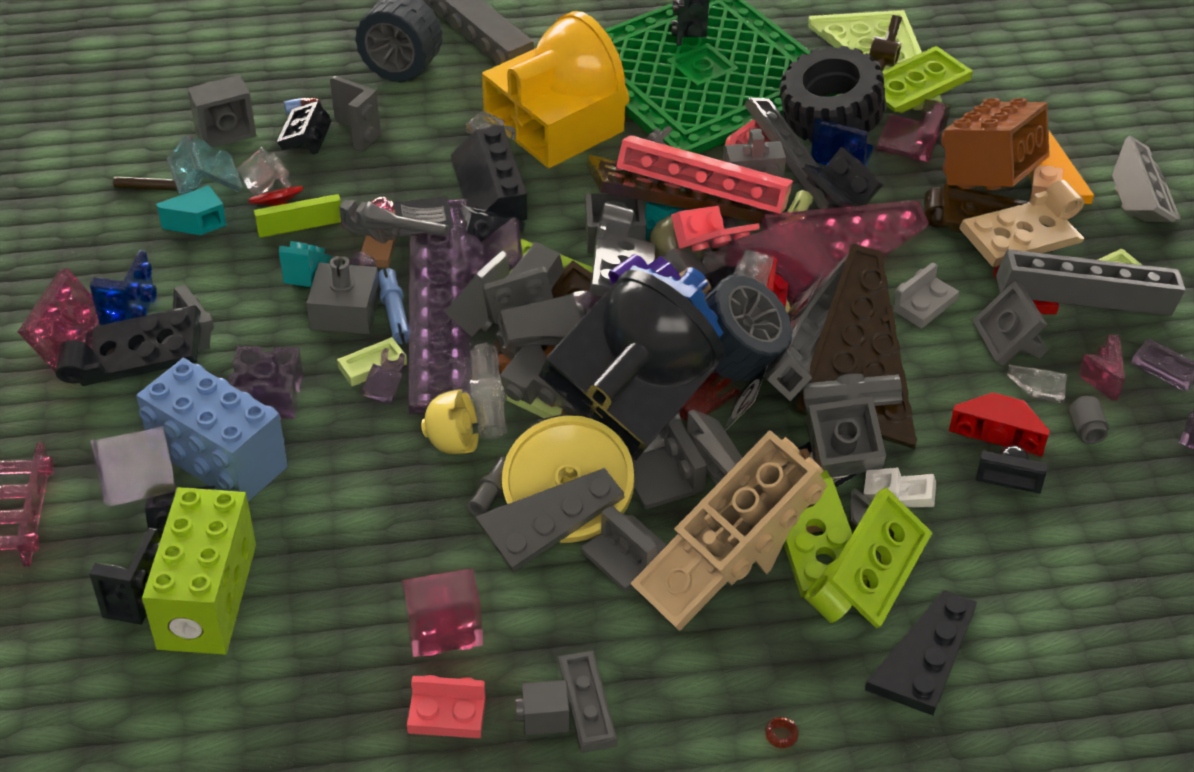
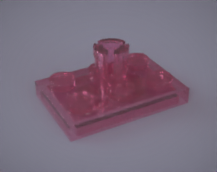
[17,268,106,373]

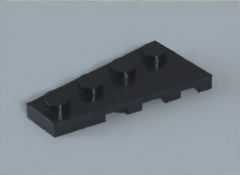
[865,590,977,716]

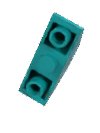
[279,241,333,287]

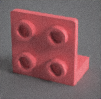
[671,206,760,252]

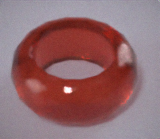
[765,717,799,749]

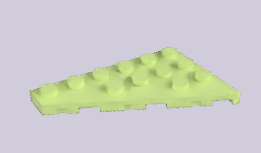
[808,10,942,111]

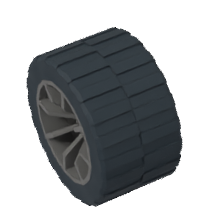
[355,0,443,82]
[704,274,793,381]

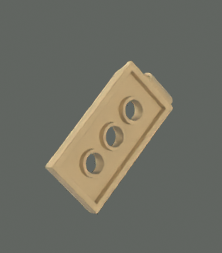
[959,180,1084,267]

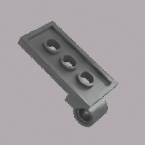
[589,202,655,297]

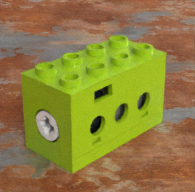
[142,487,256,655]

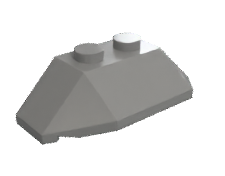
[1112,135,1181,223]

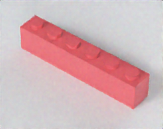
[616,135,793,214]

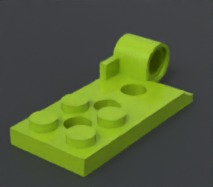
[882,46,973,113]
[783,453,868,598]
[804,487,932,629]

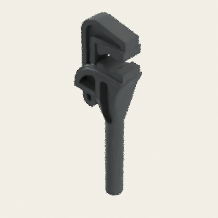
[339,200,450,244]

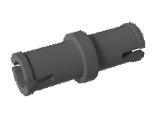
[467,457,506,516]

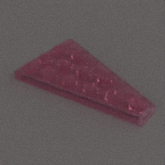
[761,200,928,306]

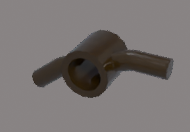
[869,15,902,71]

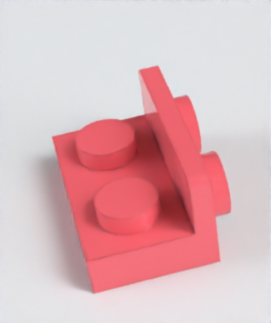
[407,675,486,738]

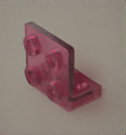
[877,102,946,161]

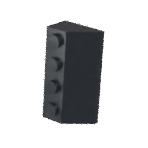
[451,125,527,221]

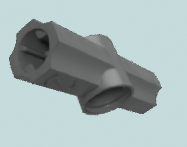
[803,374,902,413]

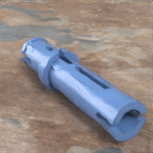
[378,268,412,344]

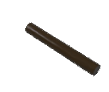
[113,176,199,191]

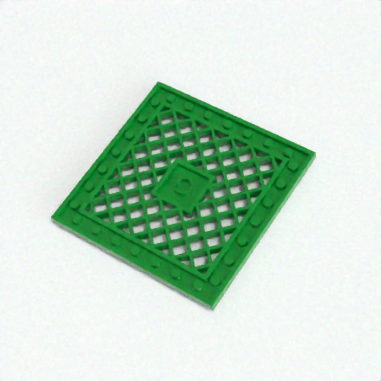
[604,0,840,154]

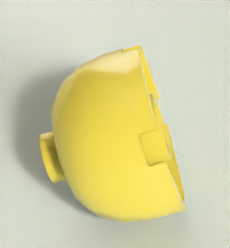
[421,389,479,454]

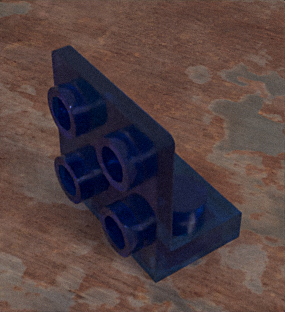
[811,119,873,166]
[89,250,157,325]

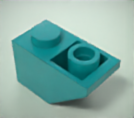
[156,185,227,235]

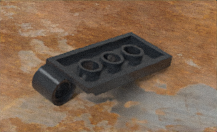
[56,305,201,386]

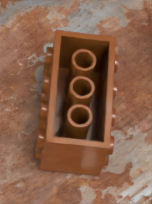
[941,98,1050,190]

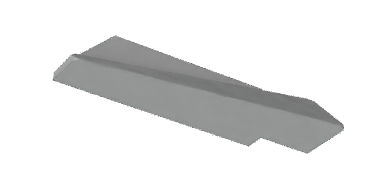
[687,409,742,484]

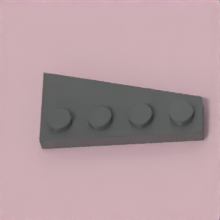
[475,468,625,572]

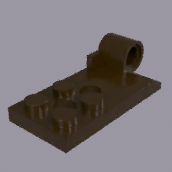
[924,184,1053,252]

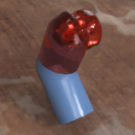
[284,98,322,115]

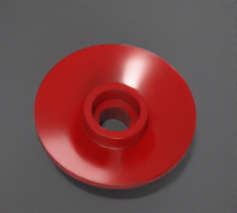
[247,186,304,207]

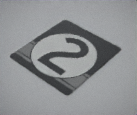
[724,367,767,432]

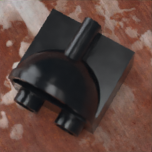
[538,270,724,460]

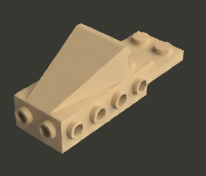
[630,430,827,631]

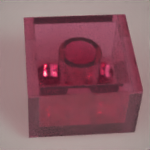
[402,568,483,657]

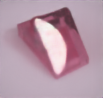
[1079,334,1125,401]

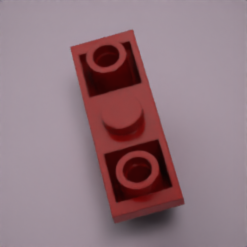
[949,392,1050,457]

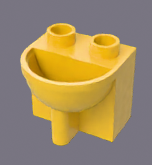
[482,11,629,169]

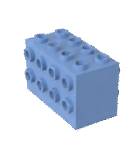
[136,358,288,502]

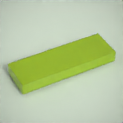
[254,194,341,238]

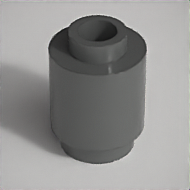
[1069,396,1109,444]

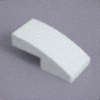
[864,468,936,507]

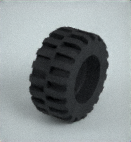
[780,46,886,145]

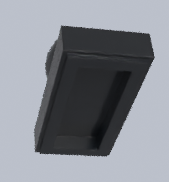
[976,445,1048,494]

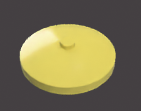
[502,416,635,543]

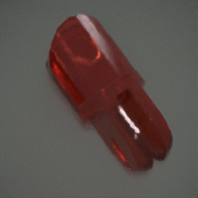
[679,372,739,422]

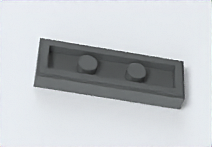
[558,650,617,753]

